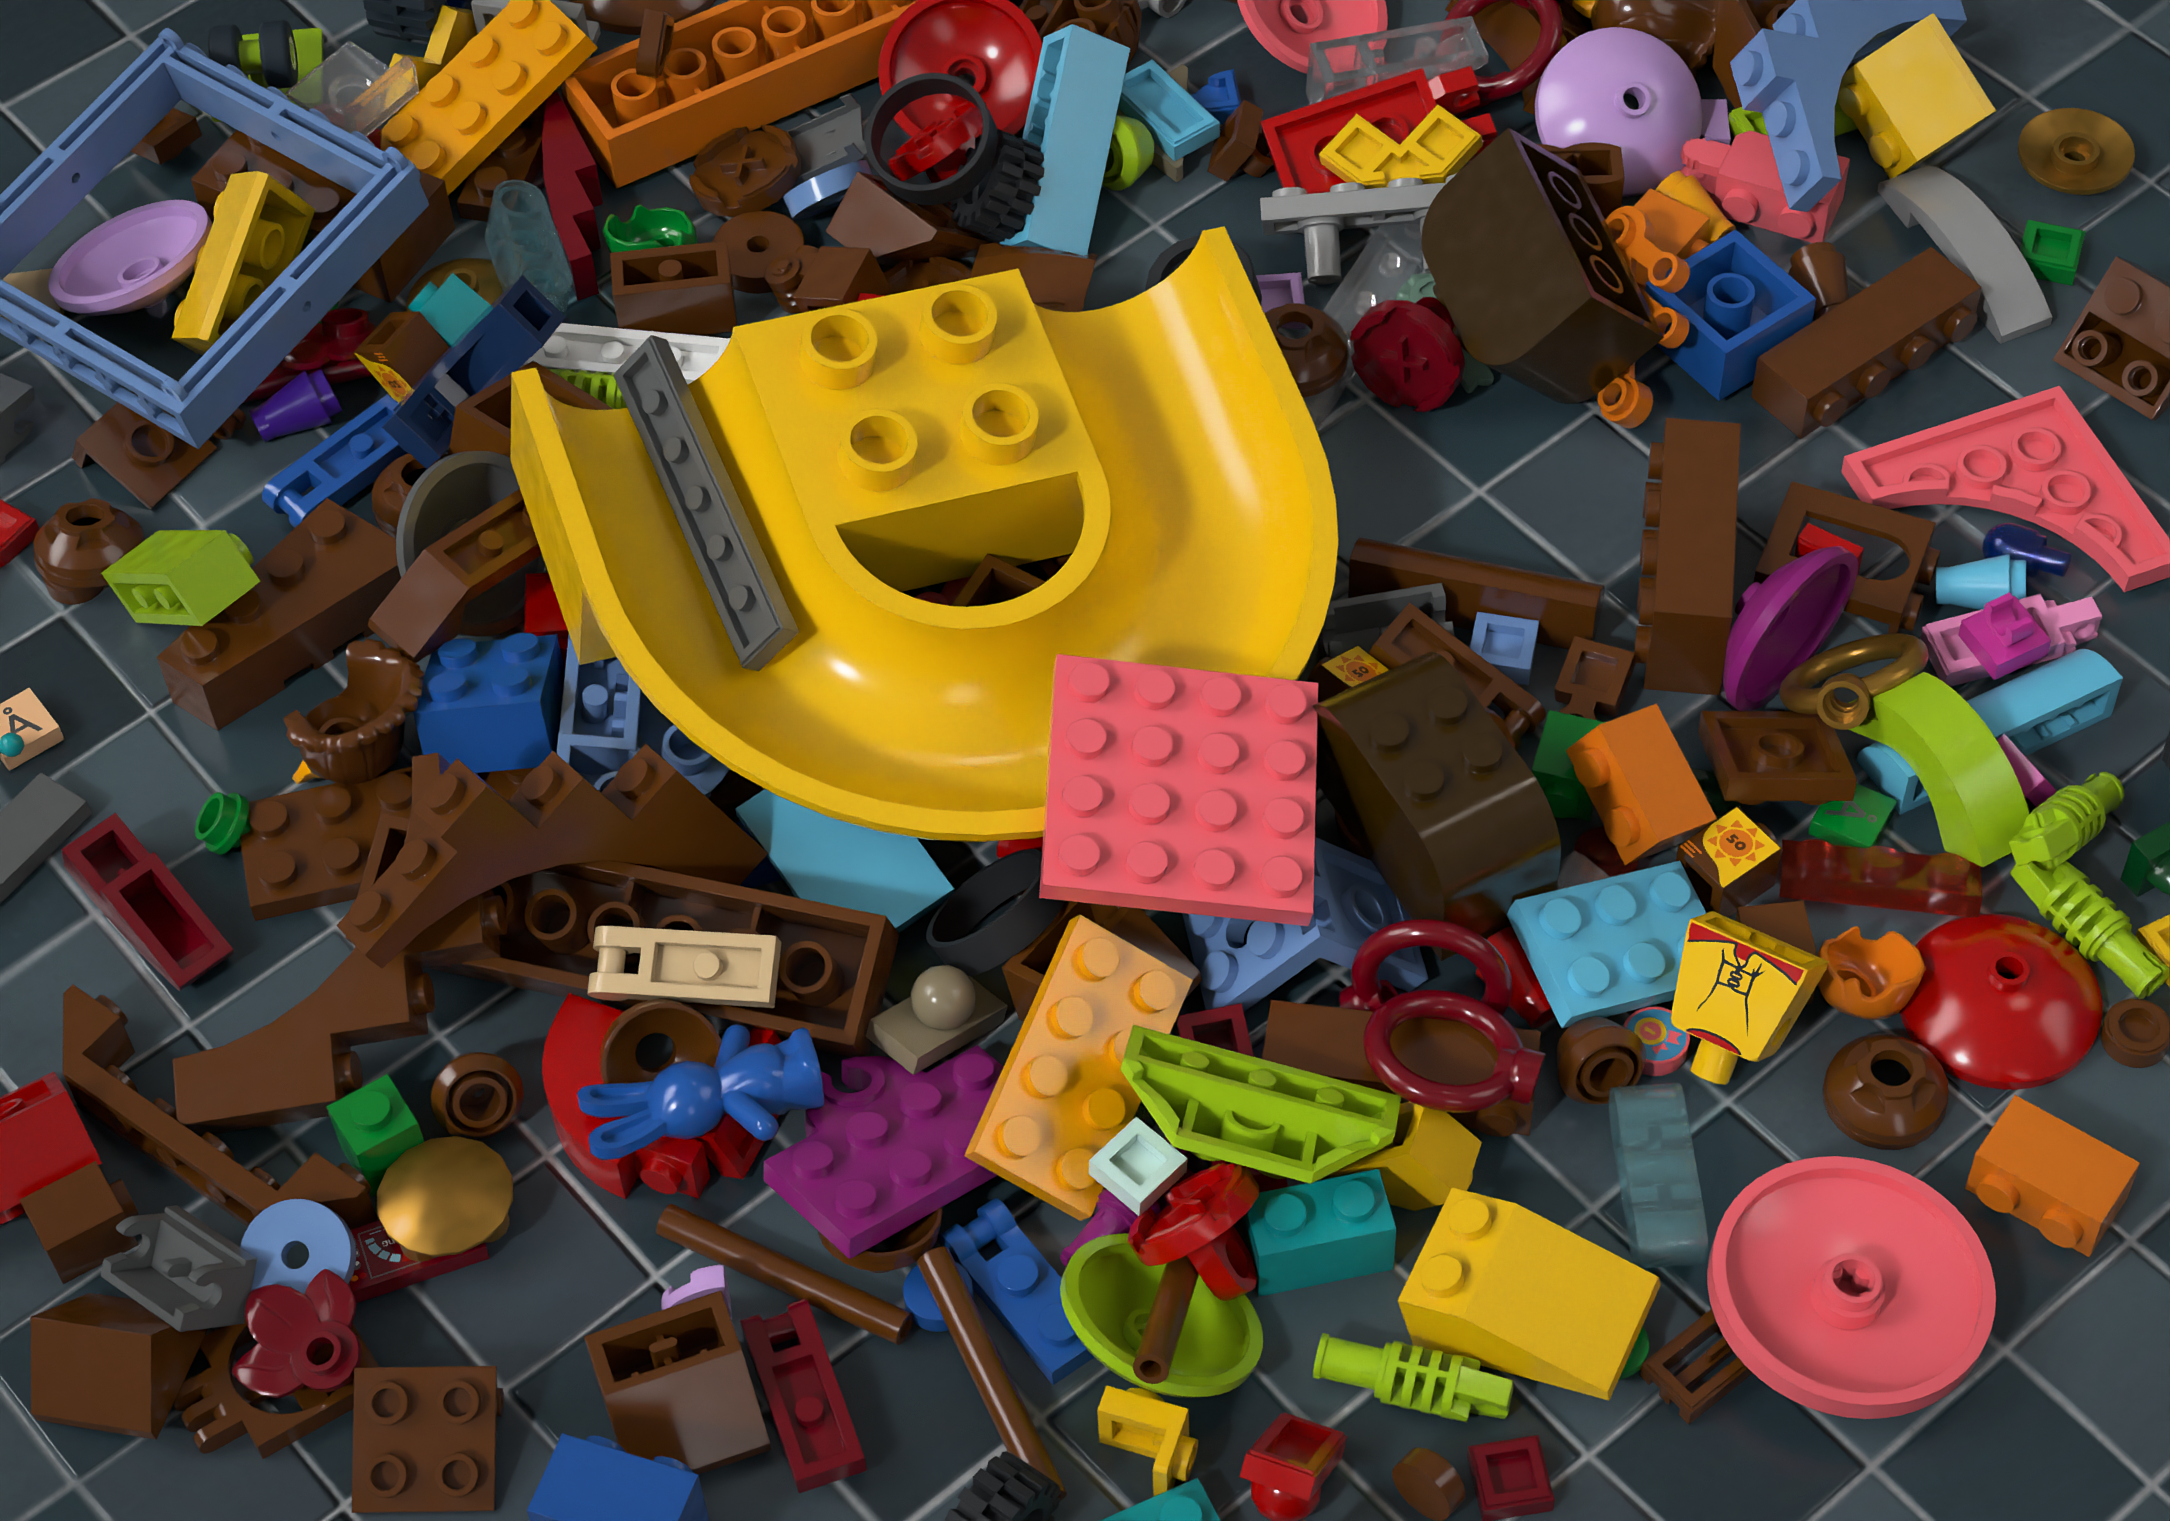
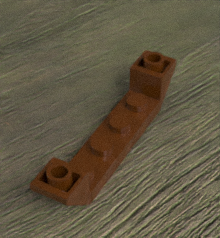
[368,489,542,663]
[63,984,378,1230]

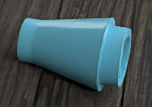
[1936,554,2026,610]

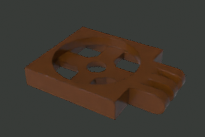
[174,1318,379,1459]

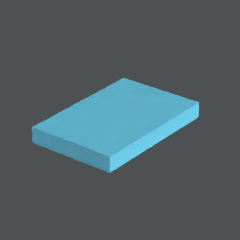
[735,789,954,933]

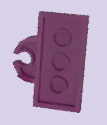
[764,1045,1004,1259]

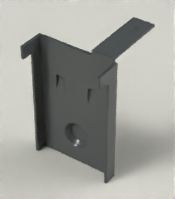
[787,93,895,190]

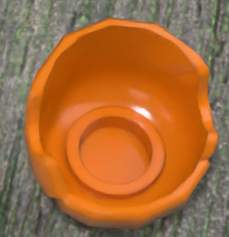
[1817,926,1926,1020]

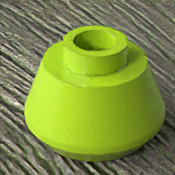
[1102,115,1154,191]

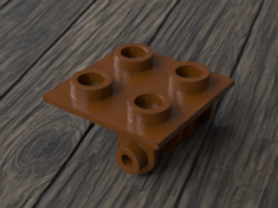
[352,1366,504,1513]

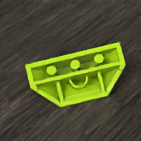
[1120,1025,1401,1184]

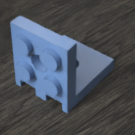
[1182,837,1428,1012]

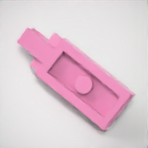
[1920,594,2102,687]

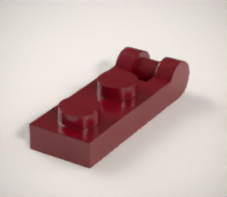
[739,1298,867,1494]

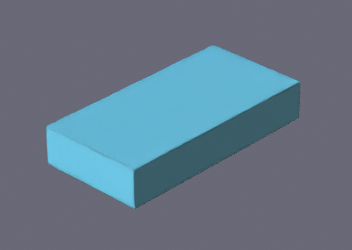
[1118,59,1220,161]

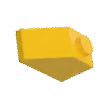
[1317,1101,1482,1211]

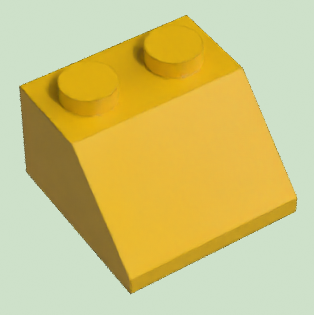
[1838,13,1996,179]

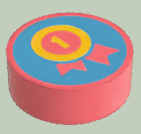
[1624,1007,1690,1076]

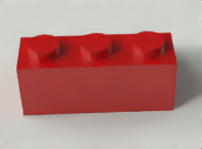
[0,1071,102,1224]

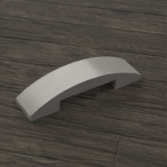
[1877,165,2052,344]

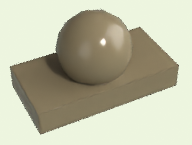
[866,964,1008,1075]

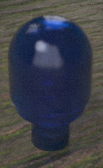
[1982,523,2071,578]

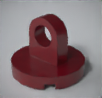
[1350,297,1465,412]

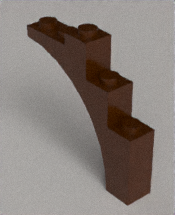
[336,743,768,969]
[173,753,507,1137]

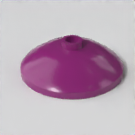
[1723,546,1858,711]

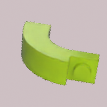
[1848,672,2029,867]

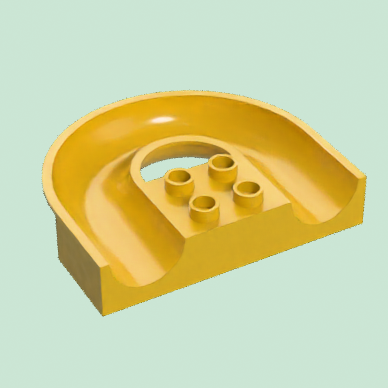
[511,226,1338,842]

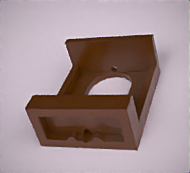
[1753,481,1941,634]

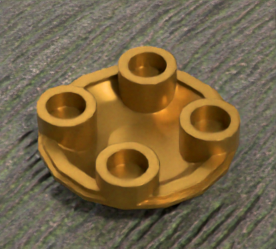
[377,1136,513,1262]

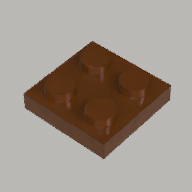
[1698,711,1857,805]

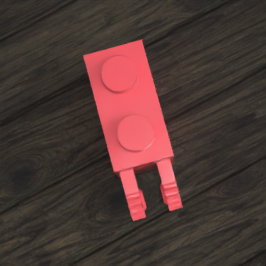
[1679,131,1850,243]

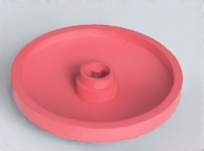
[1707,1156,1996,1419]

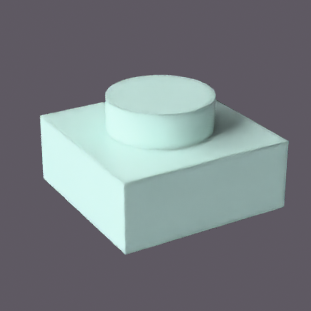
[1088,1117,1188,1216]

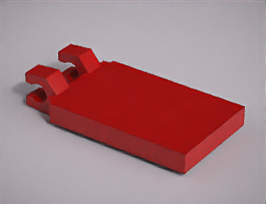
[1260,66,1497,194]

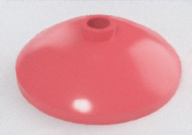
[1237,0,1388,78]

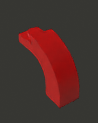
[542,993,710,1199]

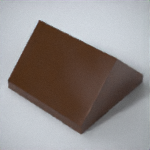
[31,1293,208,1440]

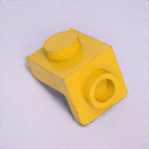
[1097,1385,1198,1496]

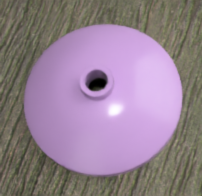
[1535,27,1703,197]
[48,200,212,316]

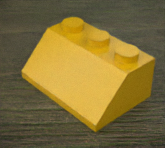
[171,171,315,355]

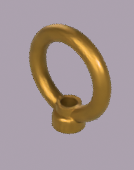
[1779,633,1929,730]

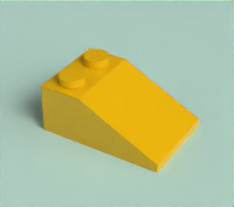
[1397,1187,1661,1401]

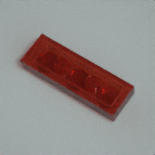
[1779,839,1983,918]

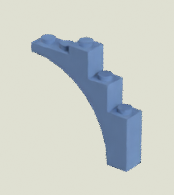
[1730,0,1967,212]

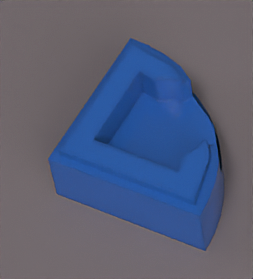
[1191,69,1241,125]

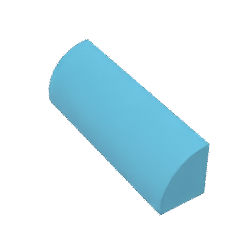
[1000,24,1130,256]
[1856,649,2123,815]

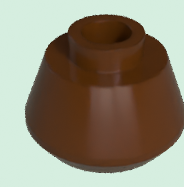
[1557,1016,1646,1104]
[431,1052,524,1140]

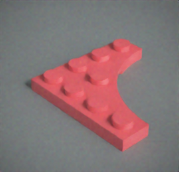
[1841,386,2170,593]

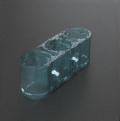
[485,180,573,323]
[1609,1083,1708,1268]

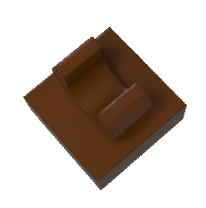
[1207,100,1273,182]

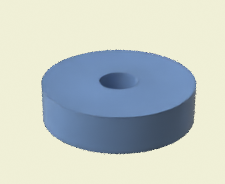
[783,160,873,220]
[240,1199,356,1294]

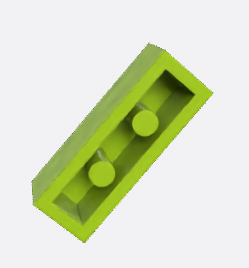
[101,530,261,626]

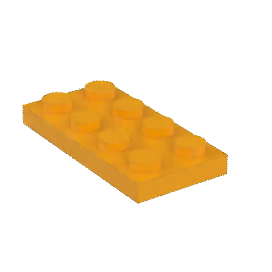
[381,0,598,195]
[964,915,1193,1221]

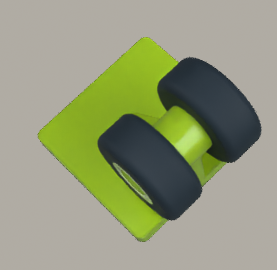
[208,20,324,122]

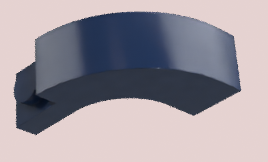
[382,275,566,469]

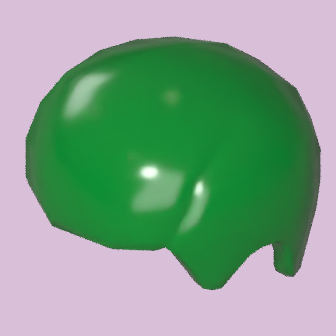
[603,205,697,253]

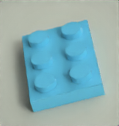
[1507,861,1706,1029]

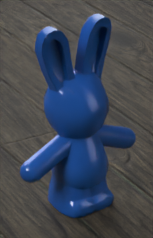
[577,1024,824,1160]

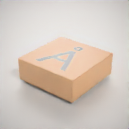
[0,688,64,771]

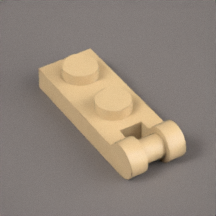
[587,926,781,1008]

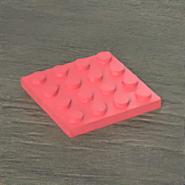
[1039,654,1318,926]

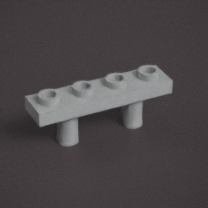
[1260,174,1456,285]

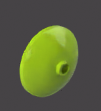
[1060,1233,1263,1398]

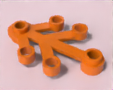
[1597,206,1690,428]

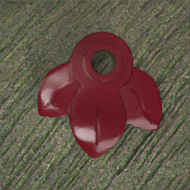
[279,308,376,371]
[232,1269,362,1398]

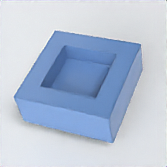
[1470,612,1539,685]

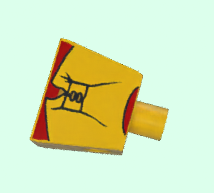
[1671,911,1829,1085]

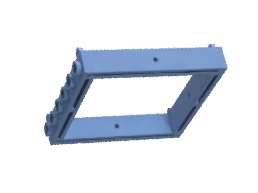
[0,28,429,449]

